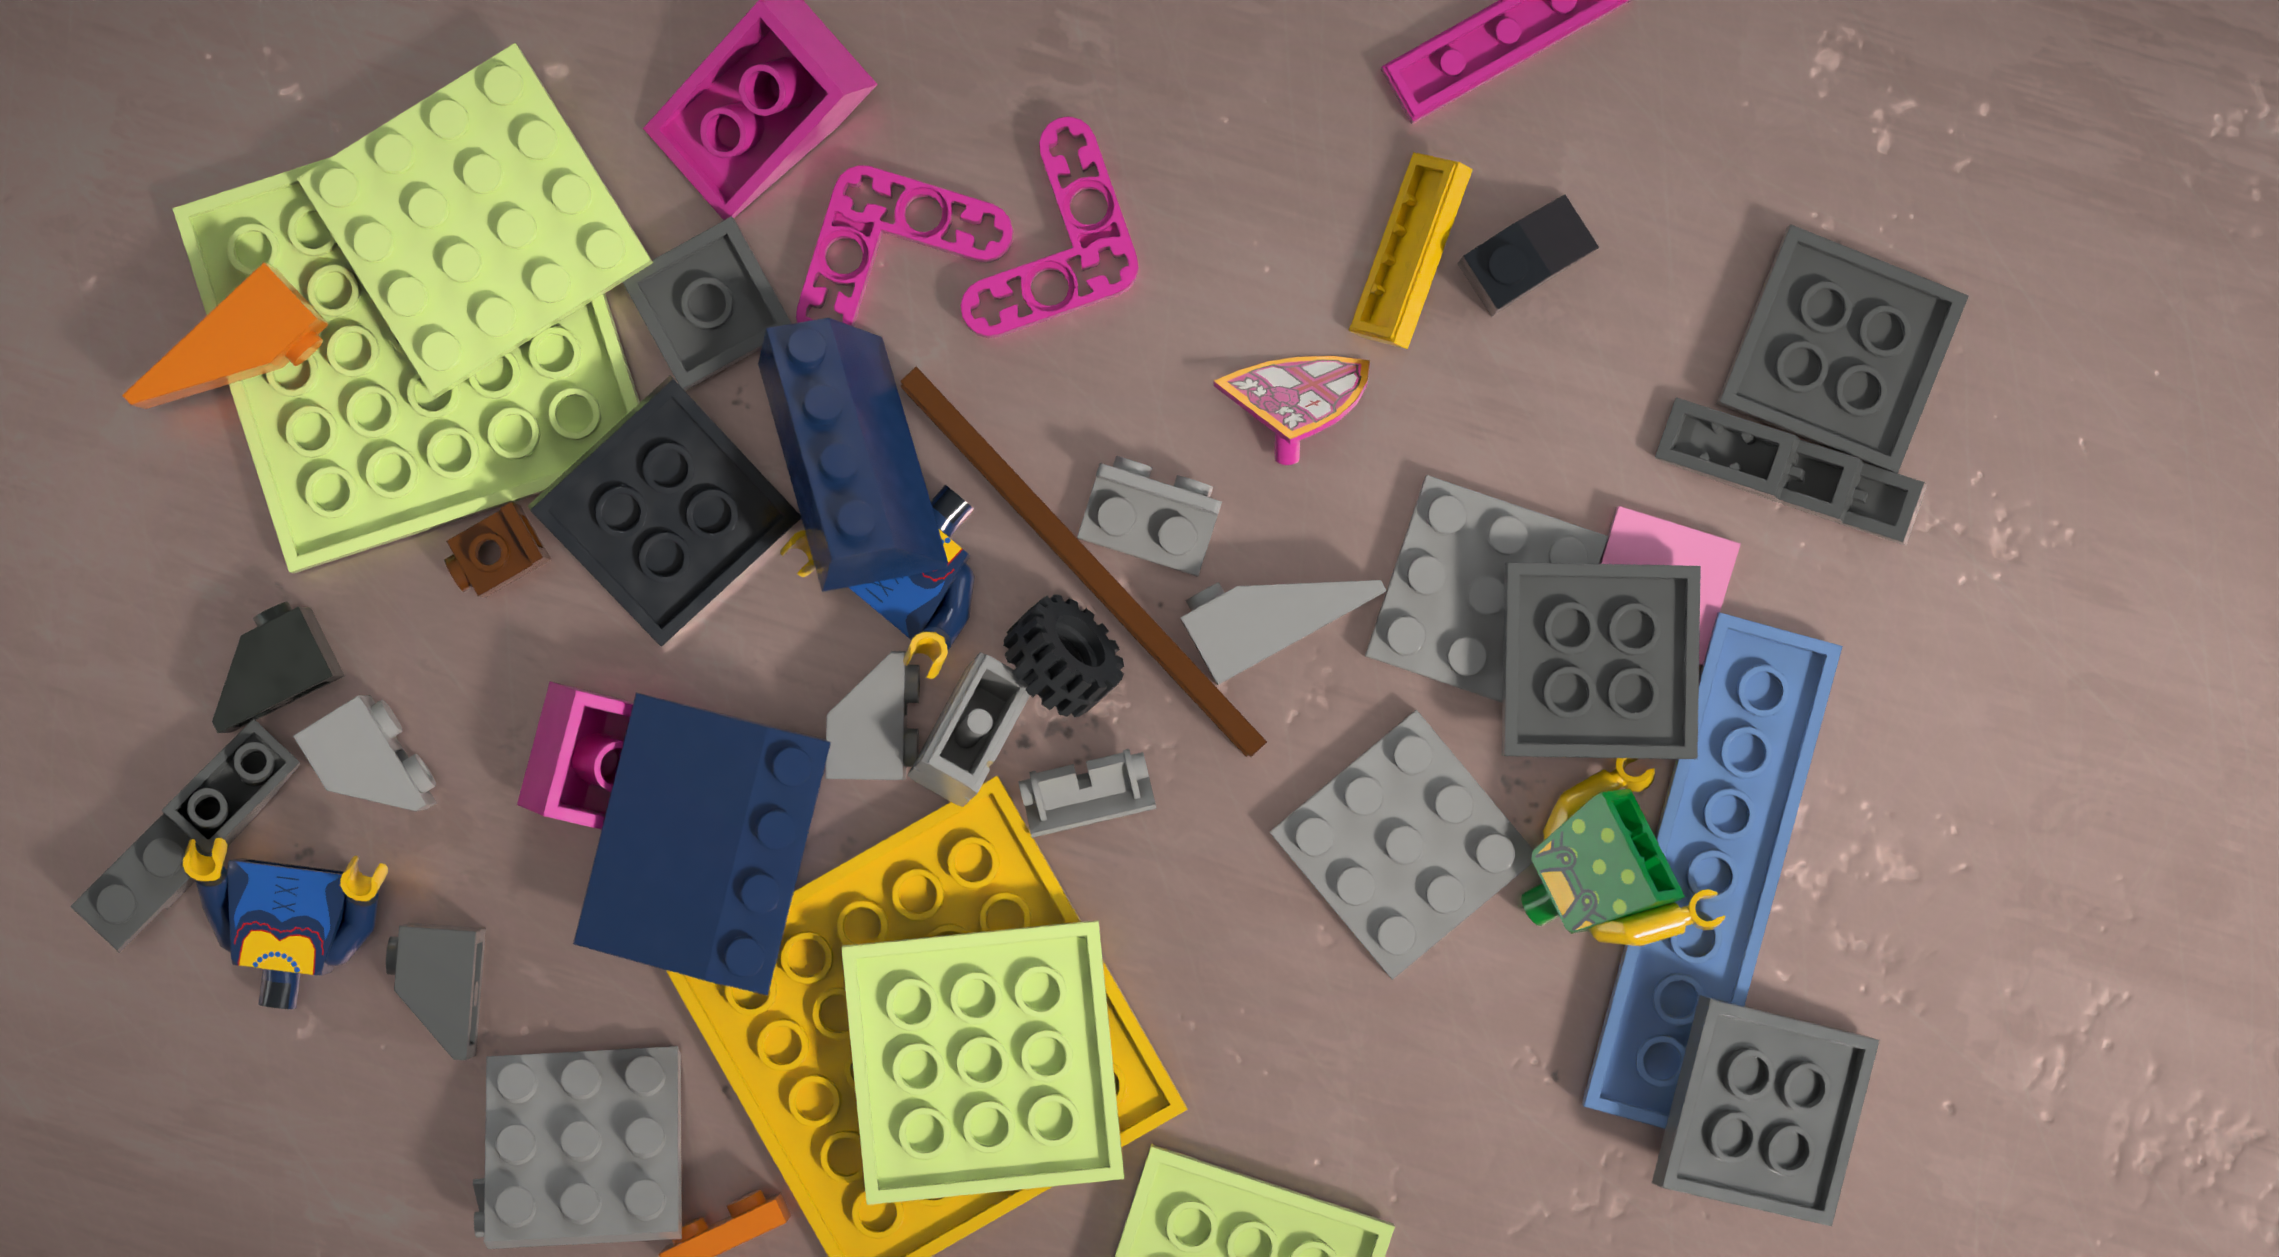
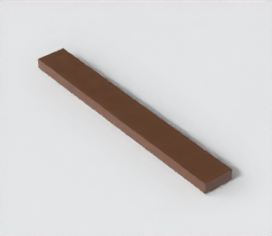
[900,366,1267,757]

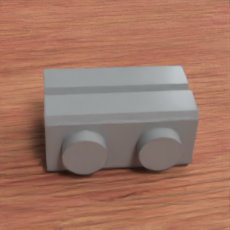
[907,652,1030,807]

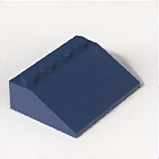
[573,693,831,995]

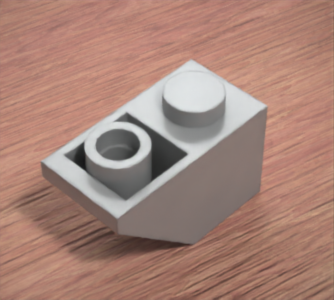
[825,651,920,780]
[293,695,437,811]

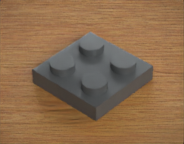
[623,216,792,391]

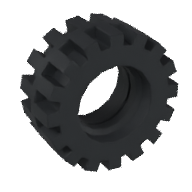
[1004,595,1124,717]

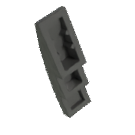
[1655,397,1927,546]

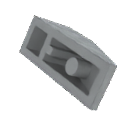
[1180,580,1387,685]

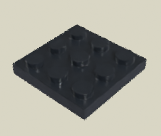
[528,375,801,647]

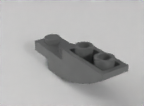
[71,719,301,953]

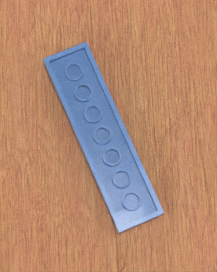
[1582,612,1843,1129]

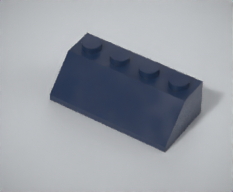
[758,318,949,592]

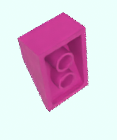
[643,0,878,220]
[517,681,633,829]

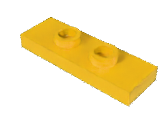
[1349,152,1473,349]

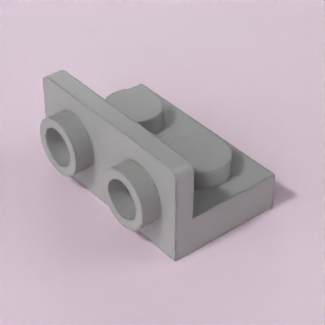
[1077,456,1222,577]

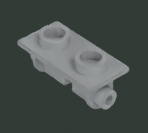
[1018,749,1157,838]

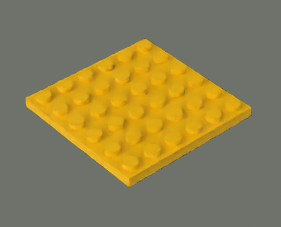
[666,775,1188,1257]

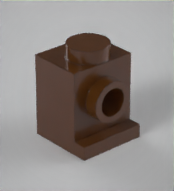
[444,502,552,598]

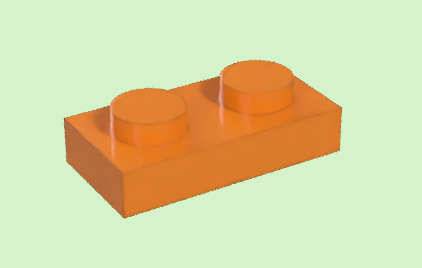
[659,1189,791,1257]

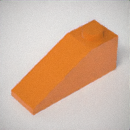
[122,262,329,409]

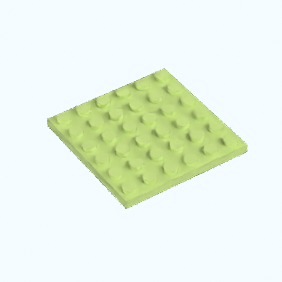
[172,157,640,573]

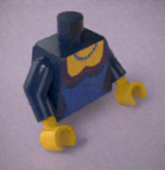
[780,484,975,679]
[183,838,388,1009]

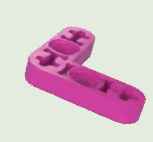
[961,116,1138,338]
[796,165,1013,327]

